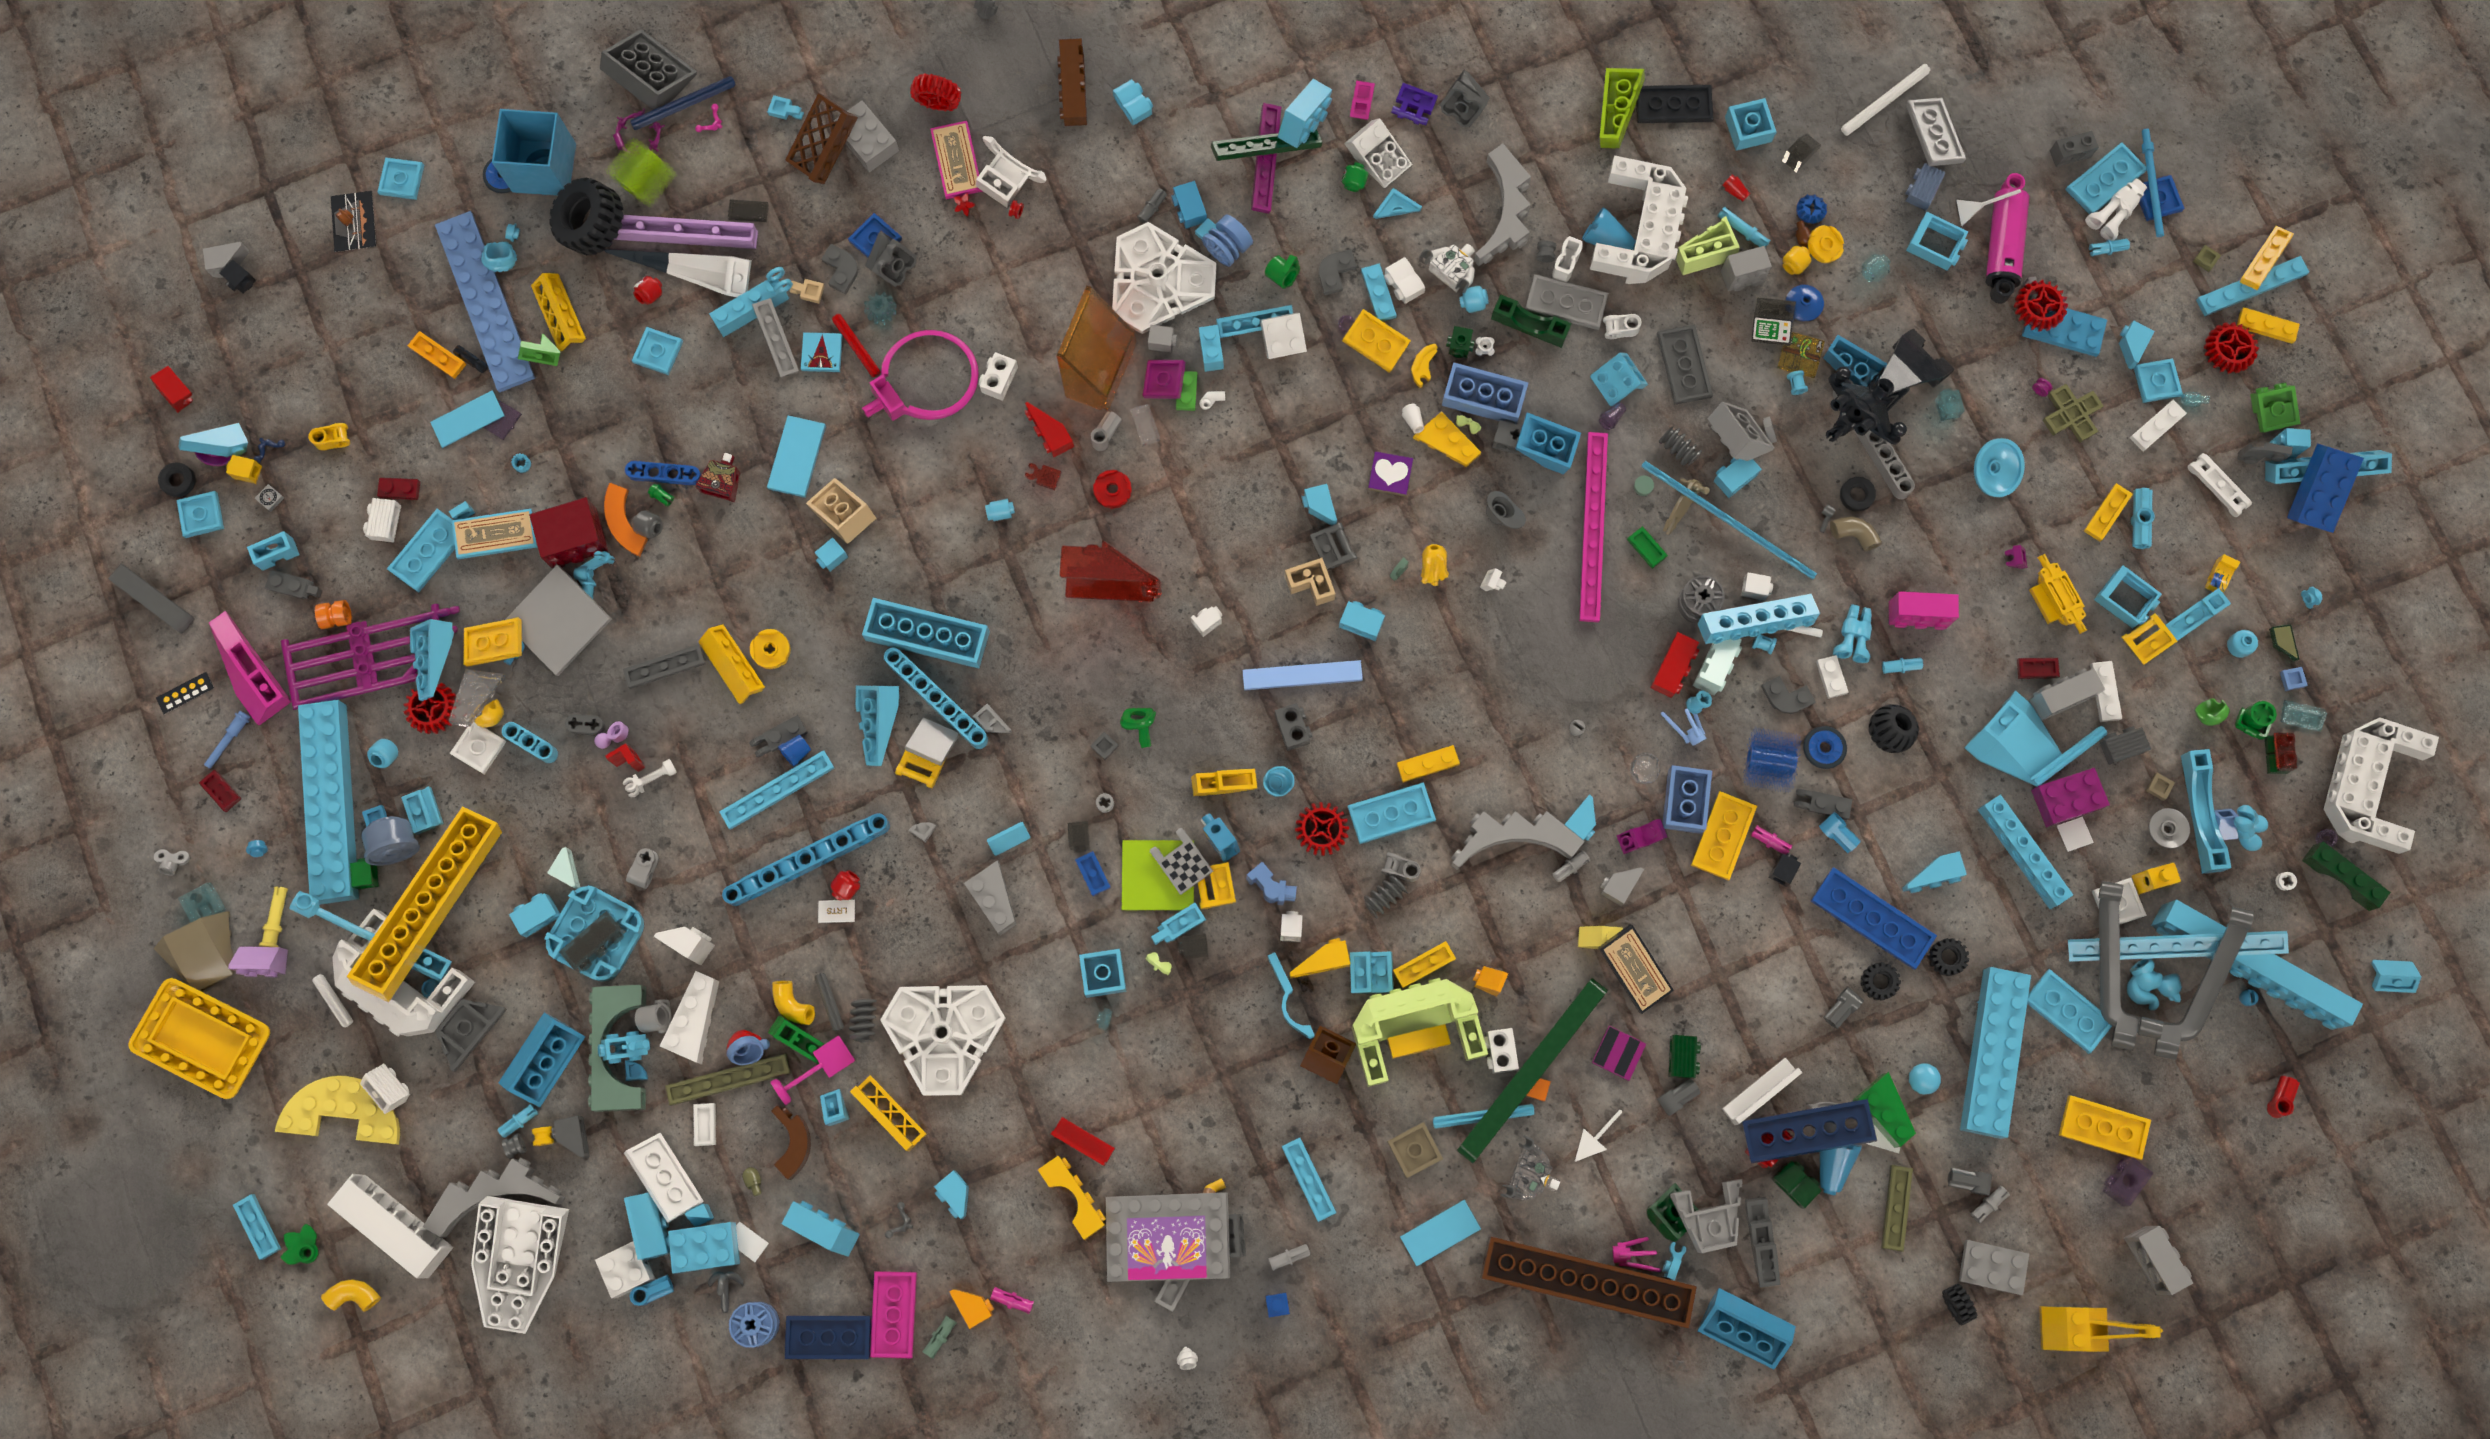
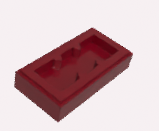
[2017,658,2060,679]
[199,770,242,812]

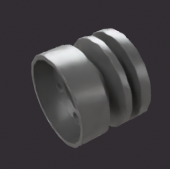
[1678,575,1724,624]

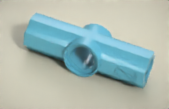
[2130,488,2155,549]

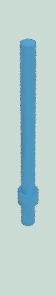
[2141,129,2164,237]

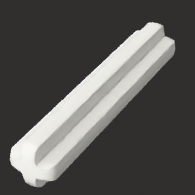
[312,974,353,1027]

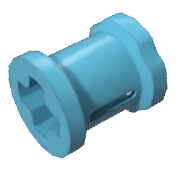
[1787,370,1808,395]
[1752,634,1777,655]
[1686,690,1712,714]

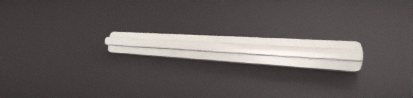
[1841,64,1930,136]

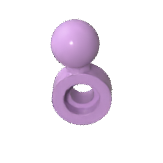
[594,721,629,749]

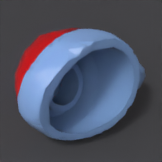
[726,1030,770,1065]

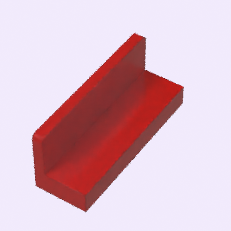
[1050,1117,1115,1166]

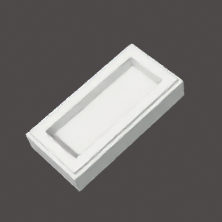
[693,1103,716,1146]

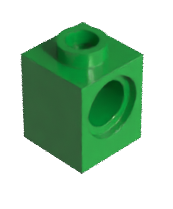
[350,858,379,890]

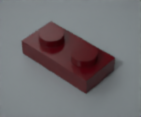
[377,478,420,500]

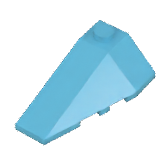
[410,619,454,701]
[856,686,899,766]

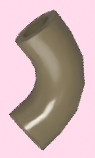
[1830,516,1882,552]

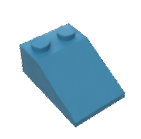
[1515,413,1581,474]

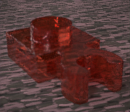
[1025,463,1062,491]

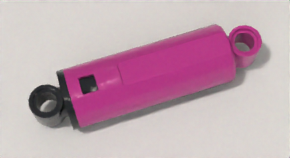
[1985,173,2030,304]

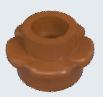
[336,209,354,226]

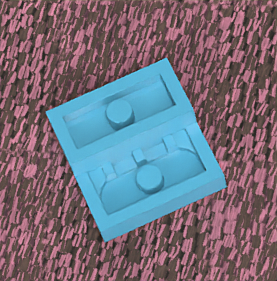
[1350,951,1394,994]

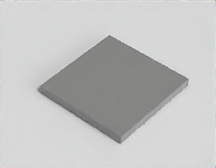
[505,565,612,676]

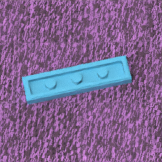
[1282,1138,1336,1222]

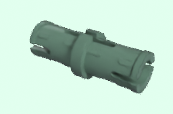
[922,1316,957,1359]

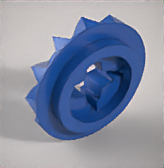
[1796,194,1827,224]

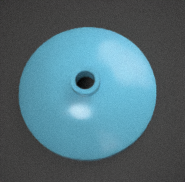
[1974,438,2025,497]

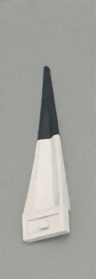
[605,249,752,297]

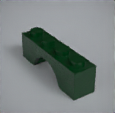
[1491,294,1572,348]
[2302,841,2391,911]

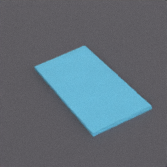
[430,390,505,448]
[1400,1200,1481,1266]

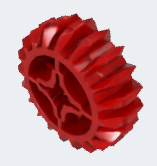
[910,73,961,112]
[2014,280,2068,332]
[2204,322,2259,374]
[403,683,459,734]
[1295,802,1349,856]

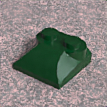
[1646,1183,1699,1242]

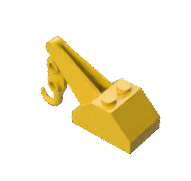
[2039,1306,2163,1352]

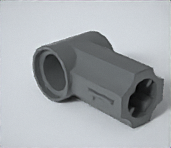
[1823,987,1864,1029]
[1657,1078,1701,1117]
[1948,1168,1992,1196]

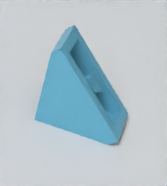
[820,1089,850,1126]

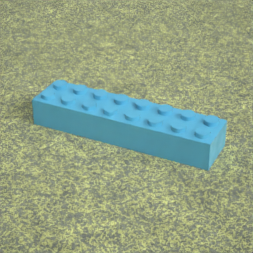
[1960,967,2031,1139]

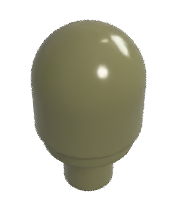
[742,1167,762,1197]

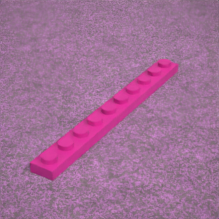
[1579,432,1608,623]

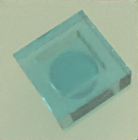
[1096,1008,1113,1031]

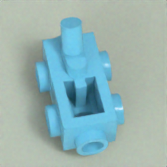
[598,1031,650,1064]

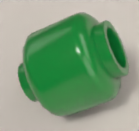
[1341,162,1369,192]

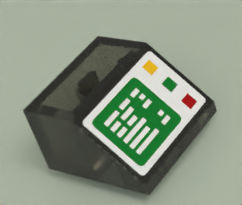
[1751,297,1797,346]

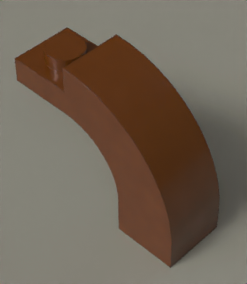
[771,1105,811,1180]

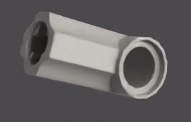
[1091,411,1122,451]

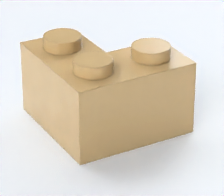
[1285,558,1335,606]

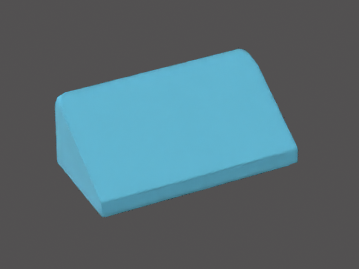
[987,822,1030,856]

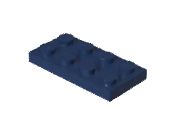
[785,1316,871,1359]

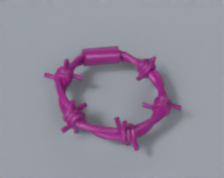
[613,108,665,157]

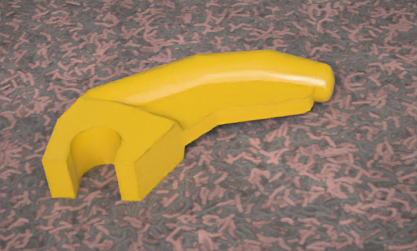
[1411,344,1438,388]

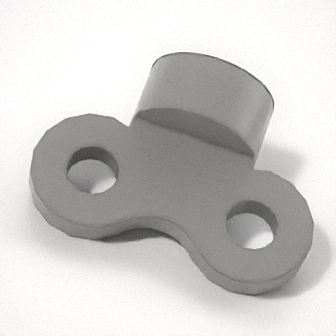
[154,849,190,876]

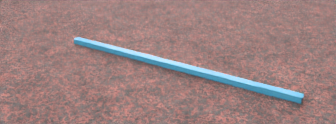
[1641,461,1817,579]

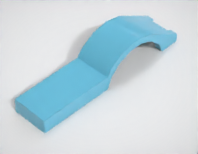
[1268,952,1315,1039]

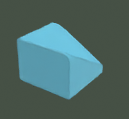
[685,1203,714,1227]

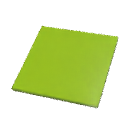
[1122,840,1194,910]

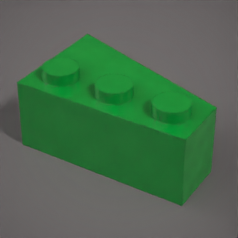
[1853,1072,1916,1148]

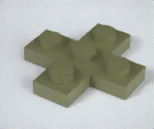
[2042,384,2104,443]

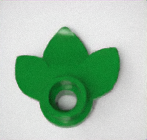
[281,1224,319,1265]

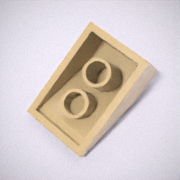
[806,478,877,544]

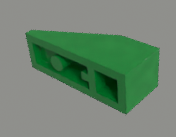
[768,1015,824,1064]

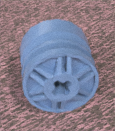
[1202,214,1253,267]
[729,1302,780,1348]

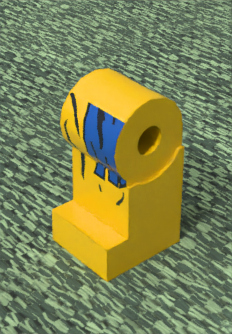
[2205,554,2240,592]

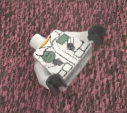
[1419,244,1475,293]

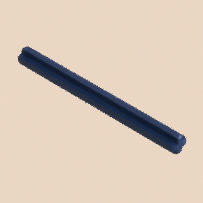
[630,76,735,130]

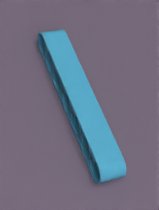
[884,648,988,749]

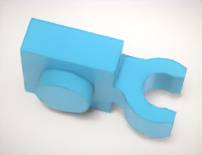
[767,95,804,120]
[1662,1242,1686,1281]

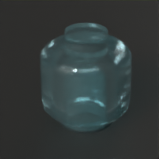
[1861,254,1891,282]

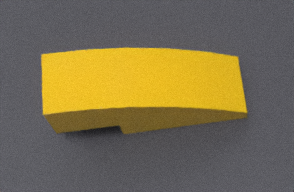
[1191,769,1257,796]
[1387,1024,1451,1059]

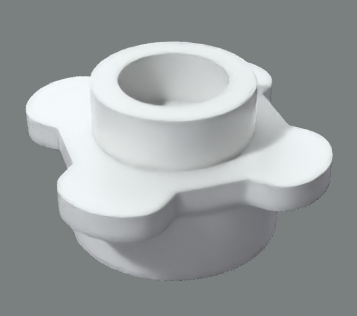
[1475,337,1495,356]

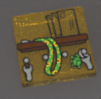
[1777,331,1825,378]

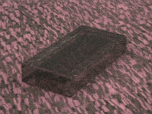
[728,199,769,222]

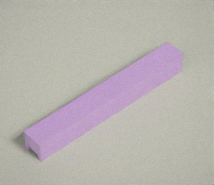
[614,215,758,249]

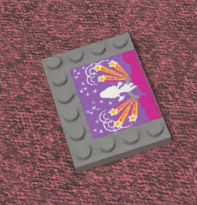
[1106,1192,1230,1282]

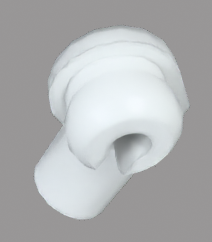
[1199,391,1225,410]

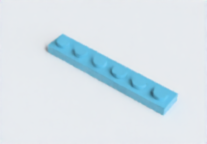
[2196,256,2309,316]
[719,750,835,830]

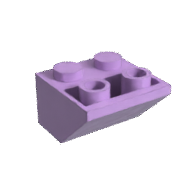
[228,947,288,977]

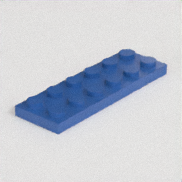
[1811,867,1937,970]

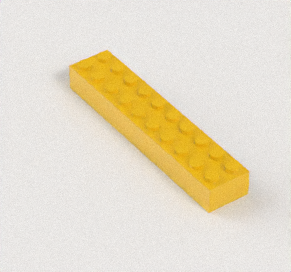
[347,806,502,1003]

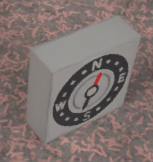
[255,484,284,512]

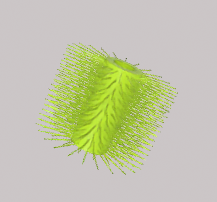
[607,138,676,207]

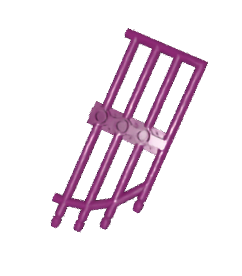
[280,604,460,710]

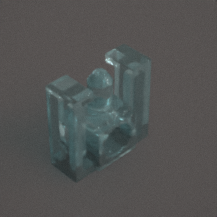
[178,882,226,922]

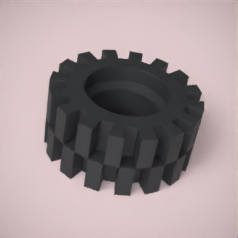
[1928,938,1969,976]
[1861,962,1901,1001]
[1942,1283,1978,1326]

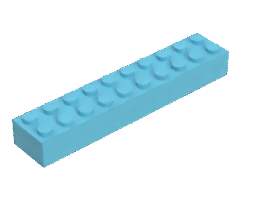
[298,700,359,904]
[2151,899,2363,1030]

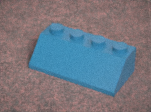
[498,1012,585,1107]
[1698,1288,1796,1369]

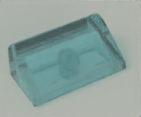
[2280,700,2327,732]

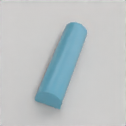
[1216,305,1293,338]

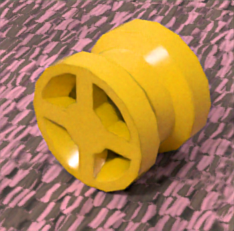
[532,1126,554,1146]

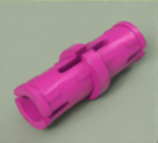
[1750,825,1792,855]
[990,1287,1034,1314]

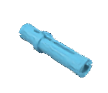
[1717,207,1771,248]

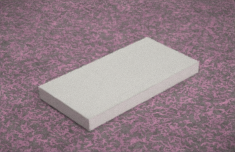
[624,1133,704,1223]

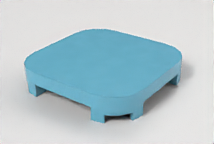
[545,885,644,982]

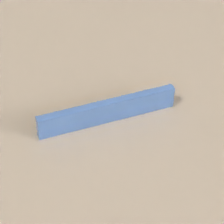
[1243,660,1363,690]

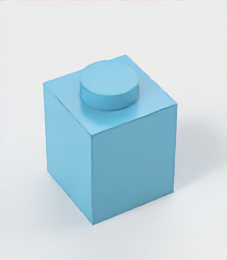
[815,538,848,572]

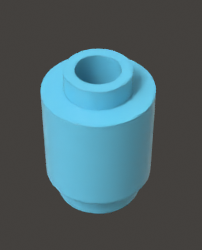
[985,499,1015,521]

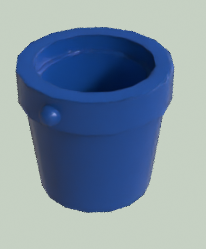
[778,735,811,767]

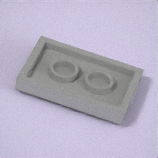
[1959,1240,2029,1295]

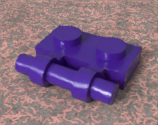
[1391,83,1438,126]

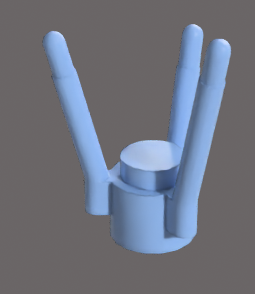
[1661,709,1707,746]

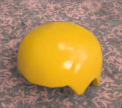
[474,699,504,728]

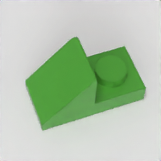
[518,334,560,366]

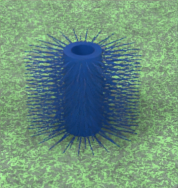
[1743,728,1801,793]

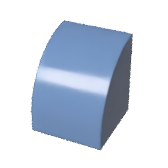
[2214,809,2239,840]

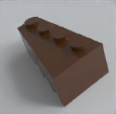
[1057,38,1087,126]

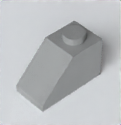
[203,242,249,278]
[1600,867,1644,906]

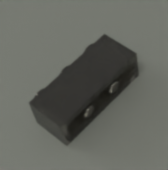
[559,911,627,972]

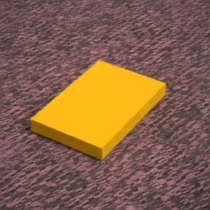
[1342,309,1411,373]
[464,617,522,667]

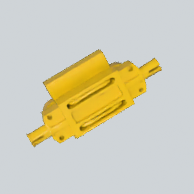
[2029,554,2087,634]

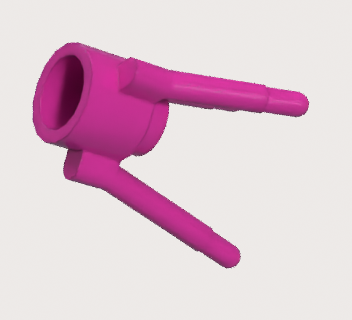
[1612,1237,1661,1272]

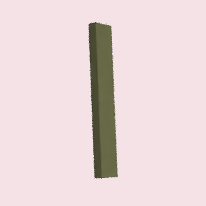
[665,1054,791,1106]

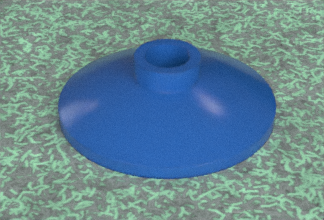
[1785,285,1824,321]

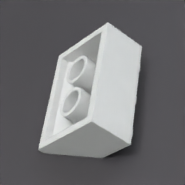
[654,927,715,965]

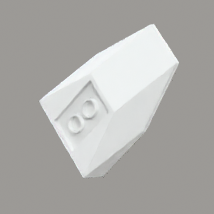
[471,1196,569,1334]

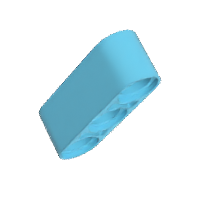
[502,722,558,763]

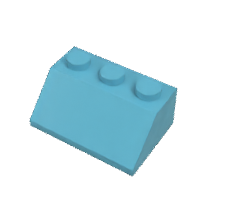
[624,1193,670,1260]

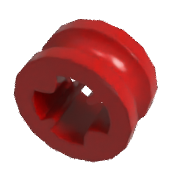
[1008,200,1024,219]

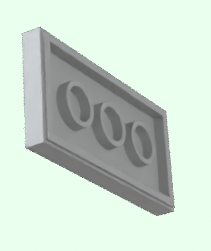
[1906,98,1966,166]
[1525,274,1609,330]

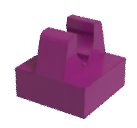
[2005,545,2028,569]

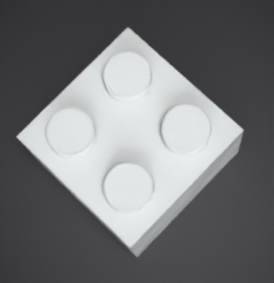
[1260,313,1307,359]
[595,1241,656,1299]

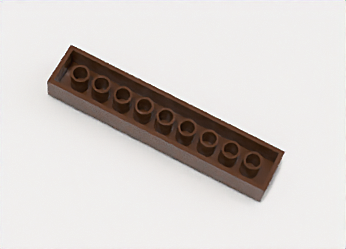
[1480,1237,1697,1328]

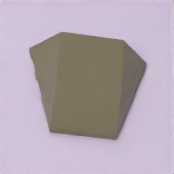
[153,911,234,991]

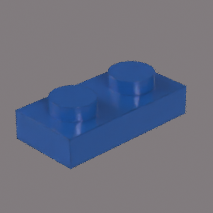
[1075,851,1111,896]

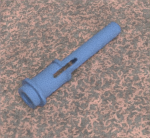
[204,711,250,769]

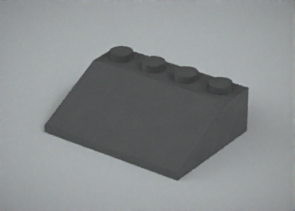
[600,29,697,110]

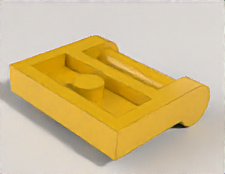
[2121,613,2177,665]
[895,750,947,788]
[1198,862,1236,909]

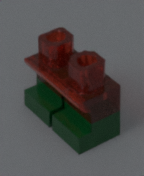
[2264,733,2297,774]

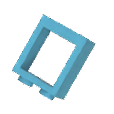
[1906,212,1968,270]
[2094,566,2162,629]

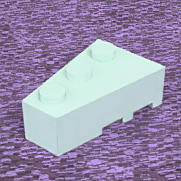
[1692,639,1742,696]

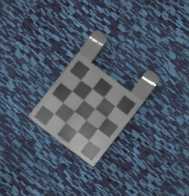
[1150,828,1214,895]

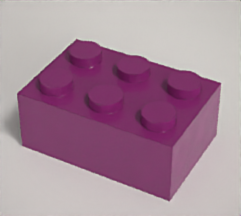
[2031,768,2110,828]

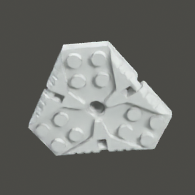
[1112,222,1216,334]
[881,985,1006,1096]

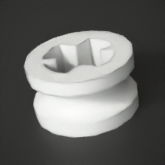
[2275,872,2297,891]

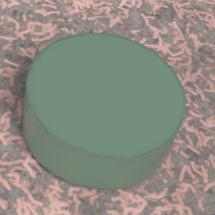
[1634,475,1654,496]

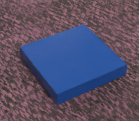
[2139,175,2185,221]
[848,213,902,258]

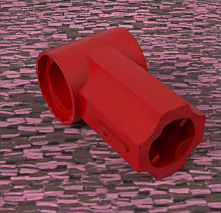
[2267,1075,2300,1118]

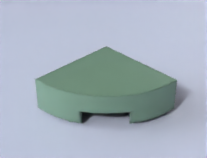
[1390,557,1409,581]

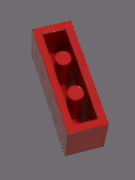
[1650,632,1700,698]

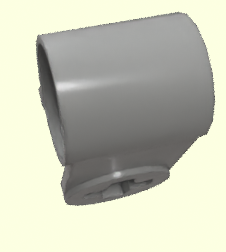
[626,848,659,889]
[1381,853,1421,882]

